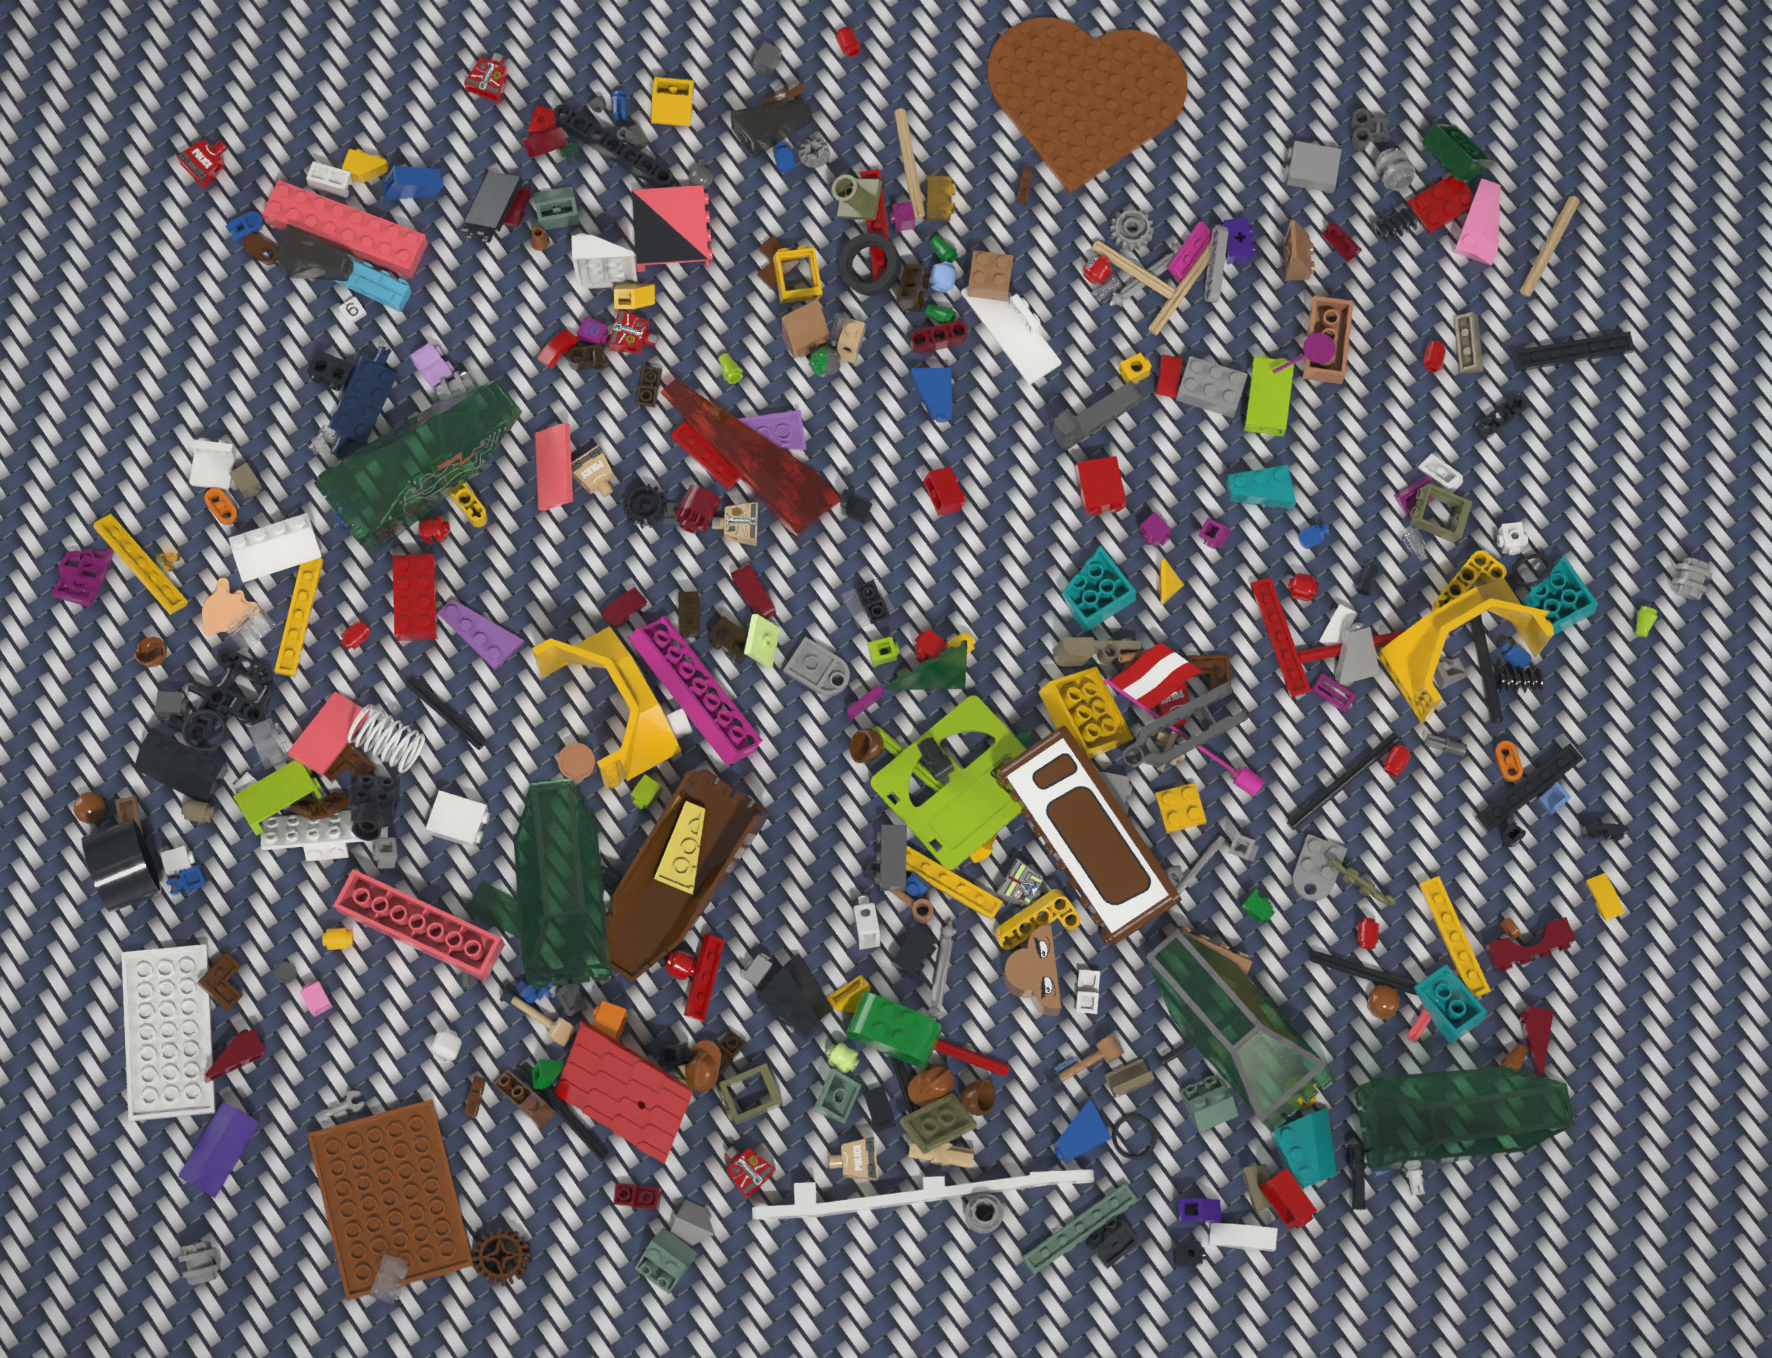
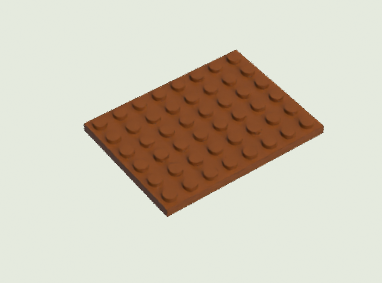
[307,1099,474,1301]

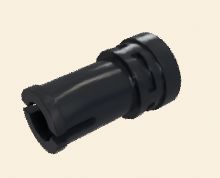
[1355,564,1379,596]

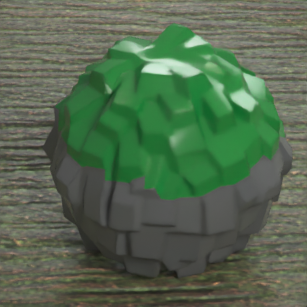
[808,346,841,377]

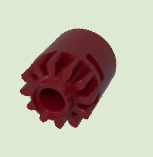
[674,485,721,534]

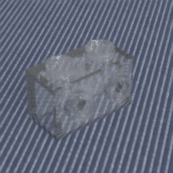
[226,605,276,652]
[248,718,289,770]
[369,1254,409,1305]

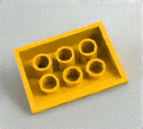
[1038,667,1134,759]

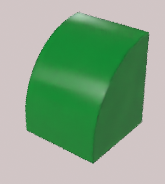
[532,1059,563,1089]

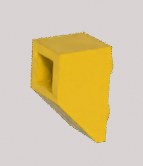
[341,149,389,183]
[614,284,655,309]

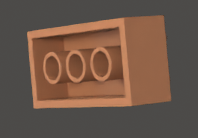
[1302,296,1354,384]

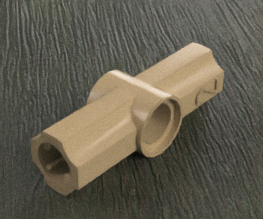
[908,1139,975,1169]

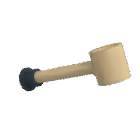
[500,987,576,1047]

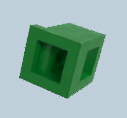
[1241,889,1275,924]

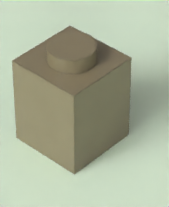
[229,462,262,498]

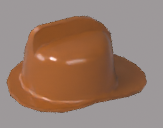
[685,1040,721,1091]
[908,1064,954,1107]

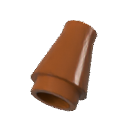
[530,227,550,251]
[1500,1044,1528,1076]

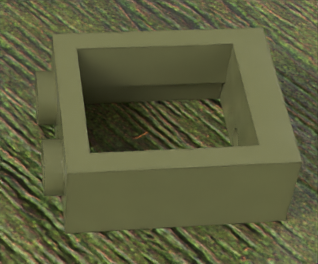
[1410,483,1472,543]
[717,1063,783,1125]

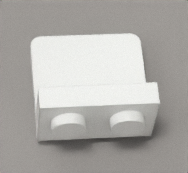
[189,438,236,490]

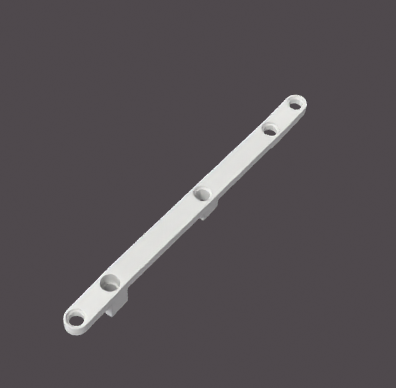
[752,1170,1094,1220]

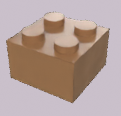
[968,250,1013,302]

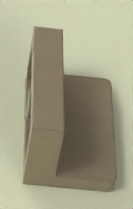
[1104,1059,1155,1099]
[1241,1164,1272,1212]

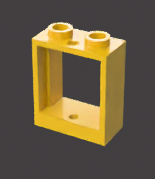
[773,246,823,304]

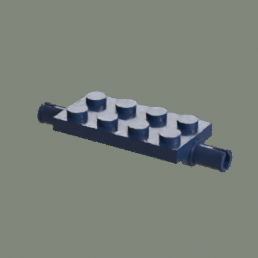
[328,346,398,458]

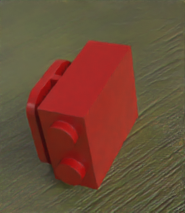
[1075,456,1127,516]

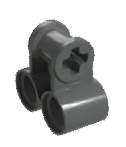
[1351,108,1390,151]

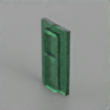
[466,881,537,940]

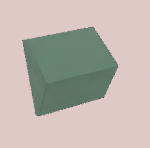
[814,1068,862,1124]

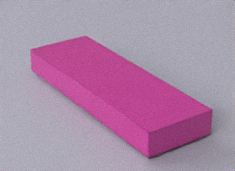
[1167,222,1212,281]

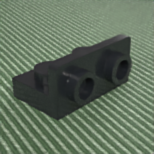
[1086,1218,1140,1269]

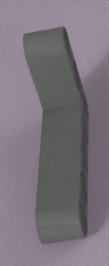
[1052,381,1144,451]

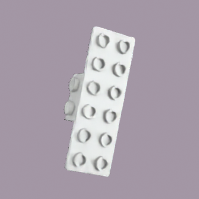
[961,286,1061,385]
[261,810,388,861]

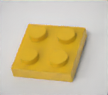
[1155,783,1207,834]

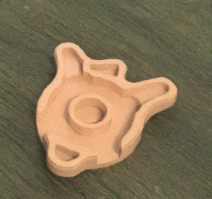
[202,578,259,636]

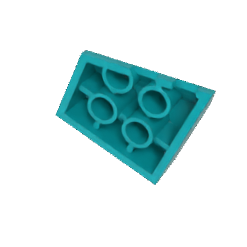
[1062,545,1136,633]
[1523,555,1598,636]
[1270,1108,1337,1190]

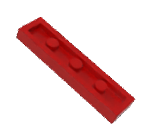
[670,421,742,491]
[684,934,725,1022]

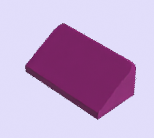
[1394,476,1436,515]

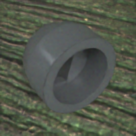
[589,96,606,113]

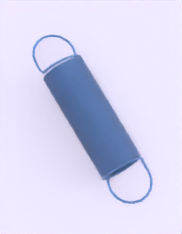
[1051,1056,1081,1074]

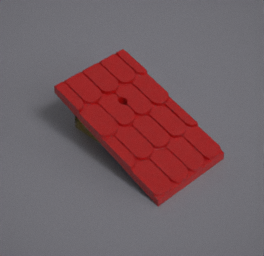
[555,1020,696,1164]

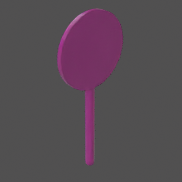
[1273,333,1336,373]

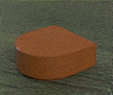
[1500,918,1521,940]

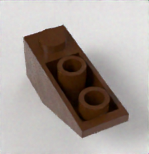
[492,1069,556,1129]

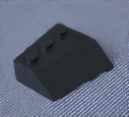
[757,953,833,1041]

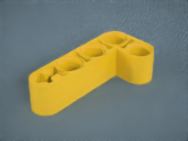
[431,455,488,527]
[1431,551,1506,612]
[995,889,1081,950]

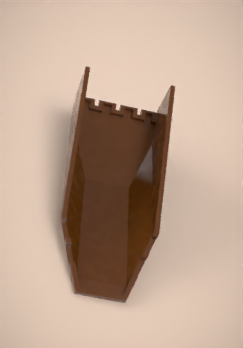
[598,767,770,982]

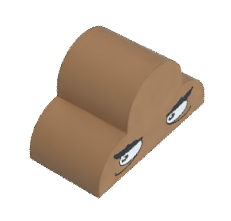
[1003,925,1061,1016]

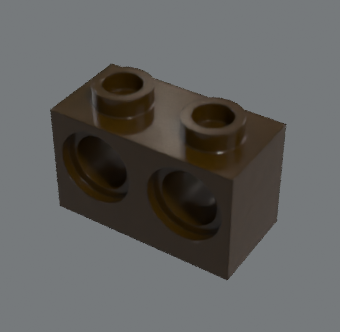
[896,264,930,312]
[678,591,701,638]
[708,616,748,664]

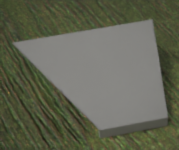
[1433,658,1468,690]
[670,1200,715,1247]

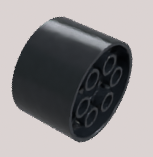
[81,819,161,912]

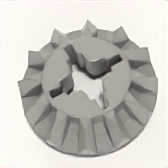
[798,137,830,168]

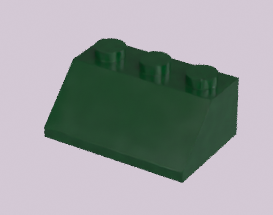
[1421,124,1494,181]

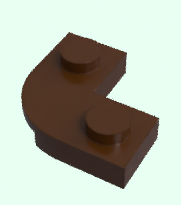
[290,791,350,819]

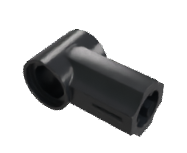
[917,737,955,781]

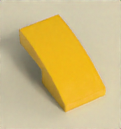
[1586,873,1624,921]

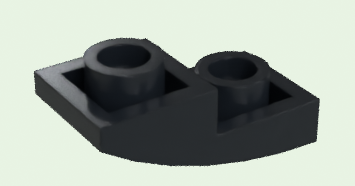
[854,580,890,625]
[1581,823,1629,842]

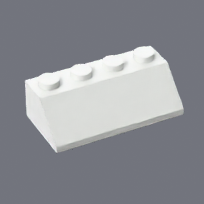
[229,513,322,582]

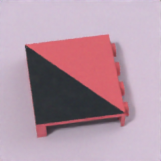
[632,185,713,272]

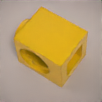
[1118,353,1151,383]

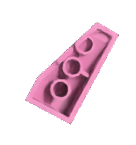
[1454,179,1500,266]

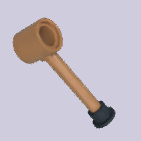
[863,863,933,924]
[1046,1034,1125,1092]

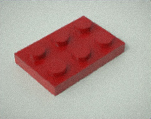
[1407,175,1475,234]

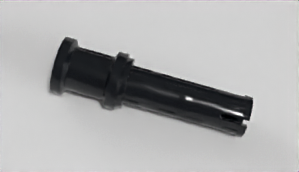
[1348,1144,1367,1210]

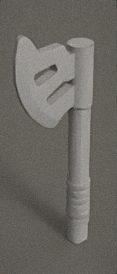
[1164,836,1225,894]

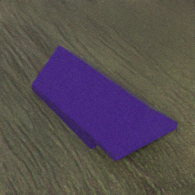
[178,1101,260,1198]

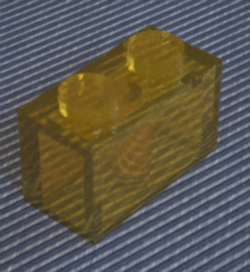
[927,176,956,221]

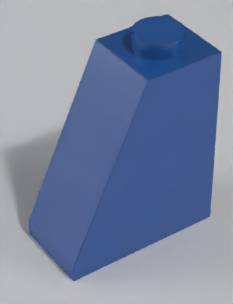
[382,166,444,201]
[911,368,952,423]
[1054,1100,1111,1164]

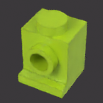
[868,637,900,667]

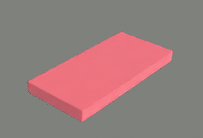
[535,423,573,511]
[288,692,369,776]

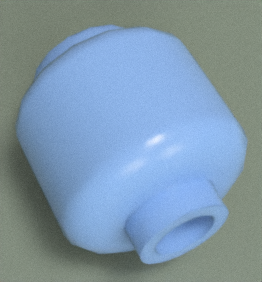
[929,261,957,293]

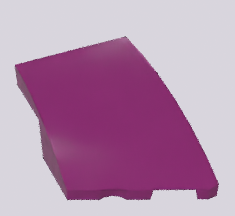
[52,548,114,607]

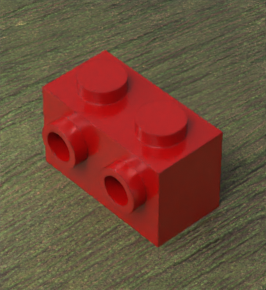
[923,467,966,516]
[914,629,948,664]

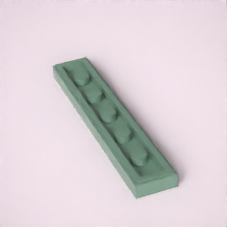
[1021,1182,1138,1275]

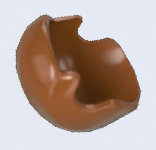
[134,636,167,668]
[73,792,106,824]
[1367,985,1400,1019]

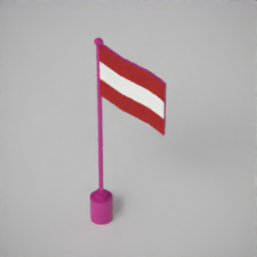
[1104,643,1265,797]

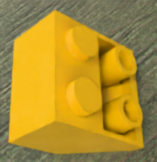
[651,77,695,127]

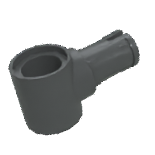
[617,125,649,150]

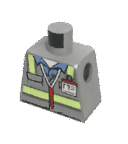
[996,859,1047,908]

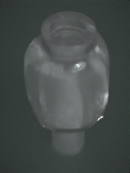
[1401,525,1428,562]

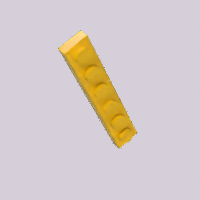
[93,514,188,615]
[274,558,323,677]
[906,846,1003,921]
[1419,876,1491,998]

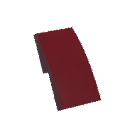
[522,125,568,158]
[503,188,532,227]
[601,587,648,629]
[613,1183,662,1211]

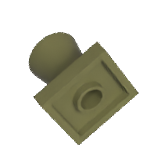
[832,174,882,220]

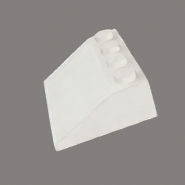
[572,233,638,289]

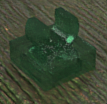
[556,141,580,165]

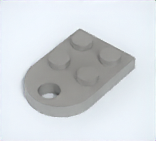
[783,637,850,697]
[1292,834,1347,901]

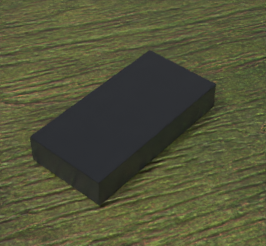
[863,1086,896,1133]

